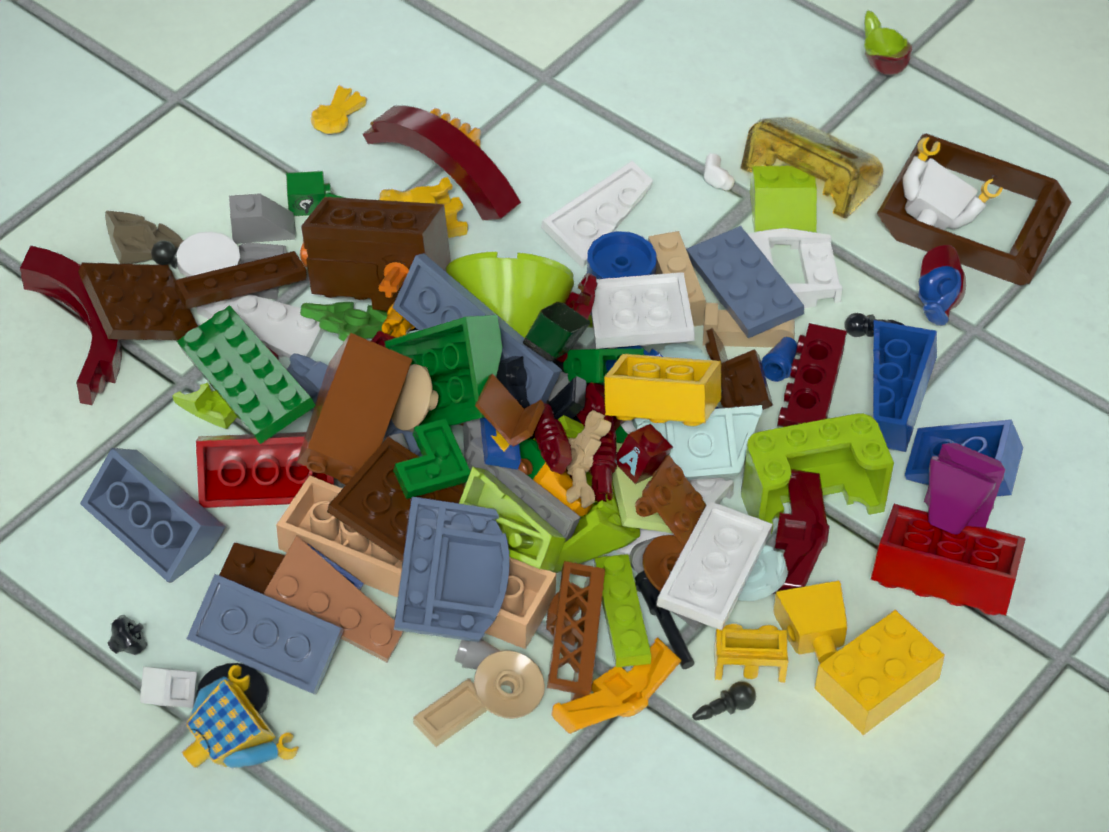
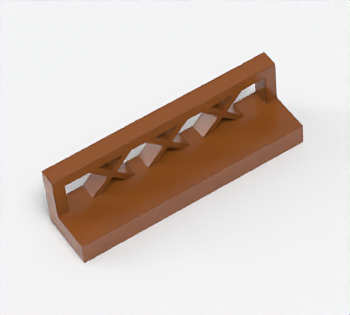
[547,561,605,701]

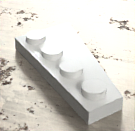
[541,161,653,268]
[197,294,325,358]

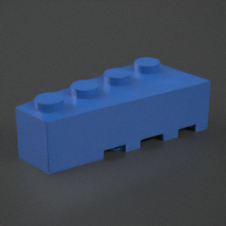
[873,320,937,452]

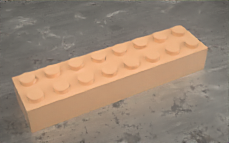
[276,476,556,649]

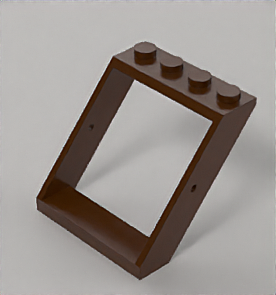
[877,133,1072,286]

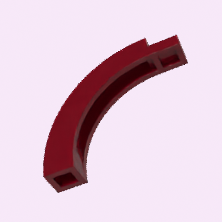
[362,105,521,220]
[20,245,122,405]

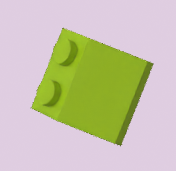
[750,165,817,233]

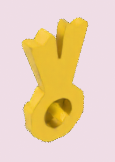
[311,85,367,134]

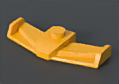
[552,637,681,734]

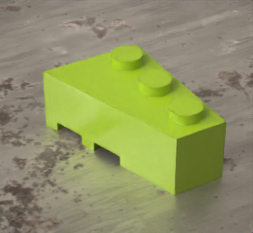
[459,467,566,571]

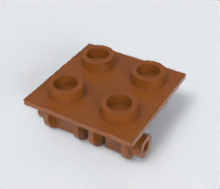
[635,454,706,546]

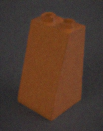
[297,333,412,485]

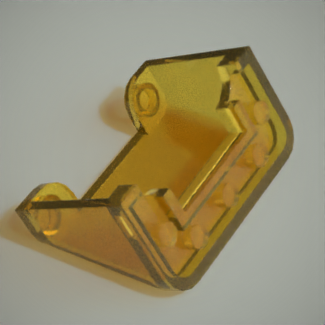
[741,116,884,219]

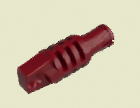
[534,403,572,475]
[589,410,617,502]

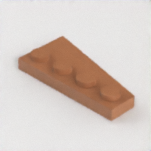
[263,536,404,663]

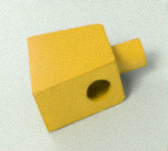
[773,580,847,664]

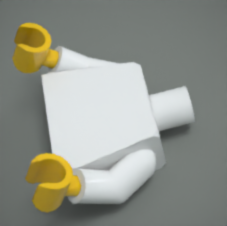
[903,137,1002,230]

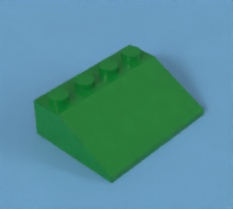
[385,315,503,426]

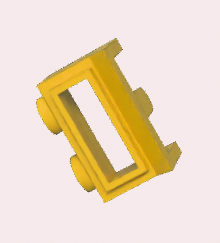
[714,624,789,682]

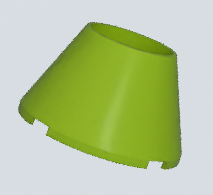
[446,252,574,352]

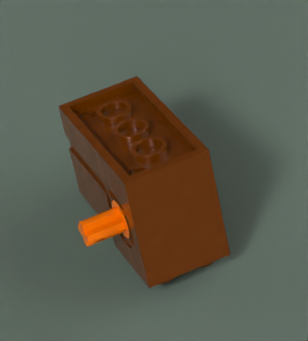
[300,197,451,313]

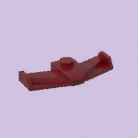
[773,469,830,594]

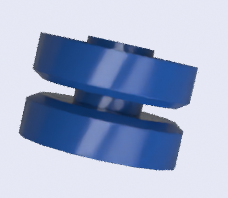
[587,231,656,279]

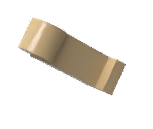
[703,303,795,348]

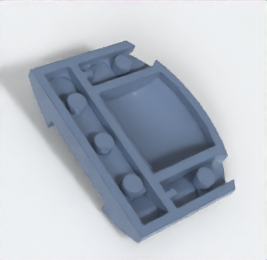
[394,497,509,642]

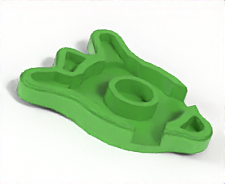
[300,302,388,341]

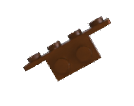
[705,328,773,410]

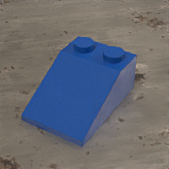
[905,419,1023,496]

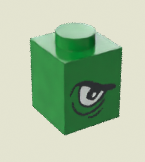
[286,171,331,216]

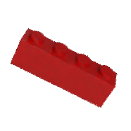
[196,432,334,508]

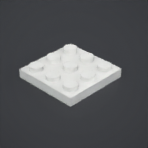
[591,272,695,349]

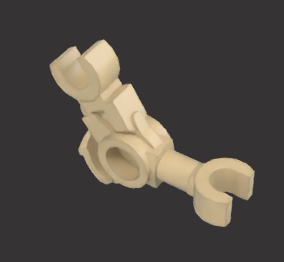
[566,410,612,508]

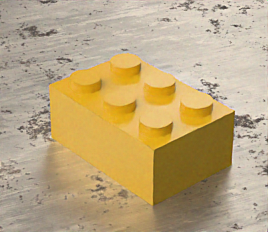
[604,354,721,426]
[814,610,945,735]

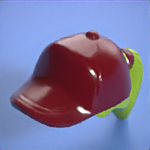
[864,10,913,75]

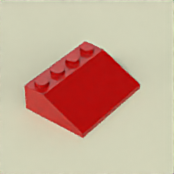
[871,504,1026,616]

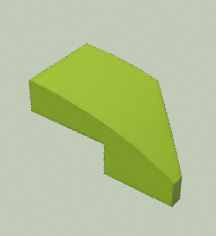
[172,383,237,429]

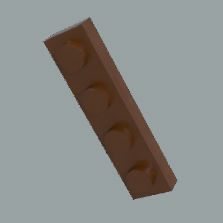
[174,251,307,309]

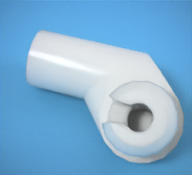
[704,153,735,191]

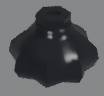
[107,615,147,655]

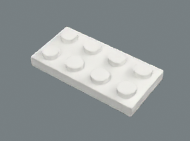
[657,501,773,630]

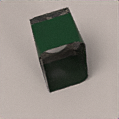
[523,302,590,362]

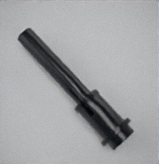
[635,571,695,669]

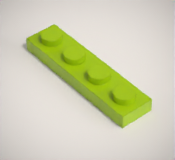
[594,554,651,668]

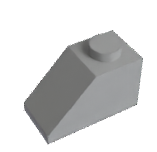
[229,193,295,244]

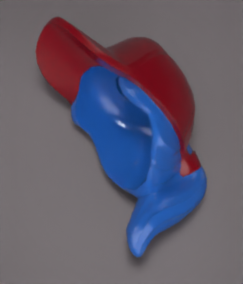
[918,245,966,326]

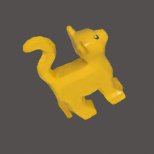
[379,177,468,238]

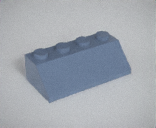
[80,448,226,582]

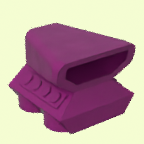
[924,443,1005,534]

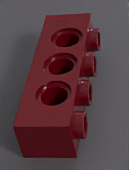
[777,323,847,427]

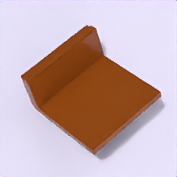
[475,374,545,446]

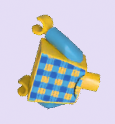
[182,665,299,768]

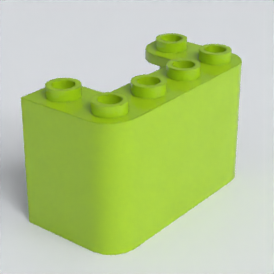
[741,413,894,534]

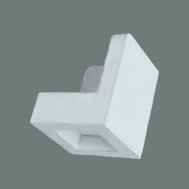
[140,667,197,708]

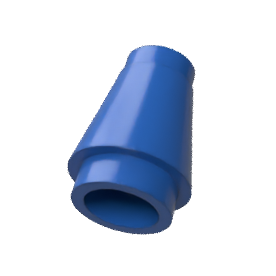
[761,337,798,382]

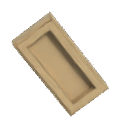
[413,678,488,747]

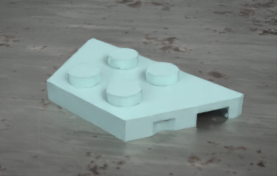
[632,405,763,480]

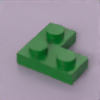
[394,418,471,499]

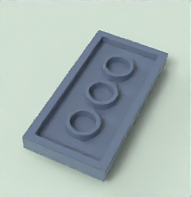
[686,226,804,338]
[186,574,344,695]

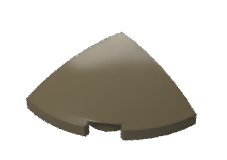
[105,211,183,264]

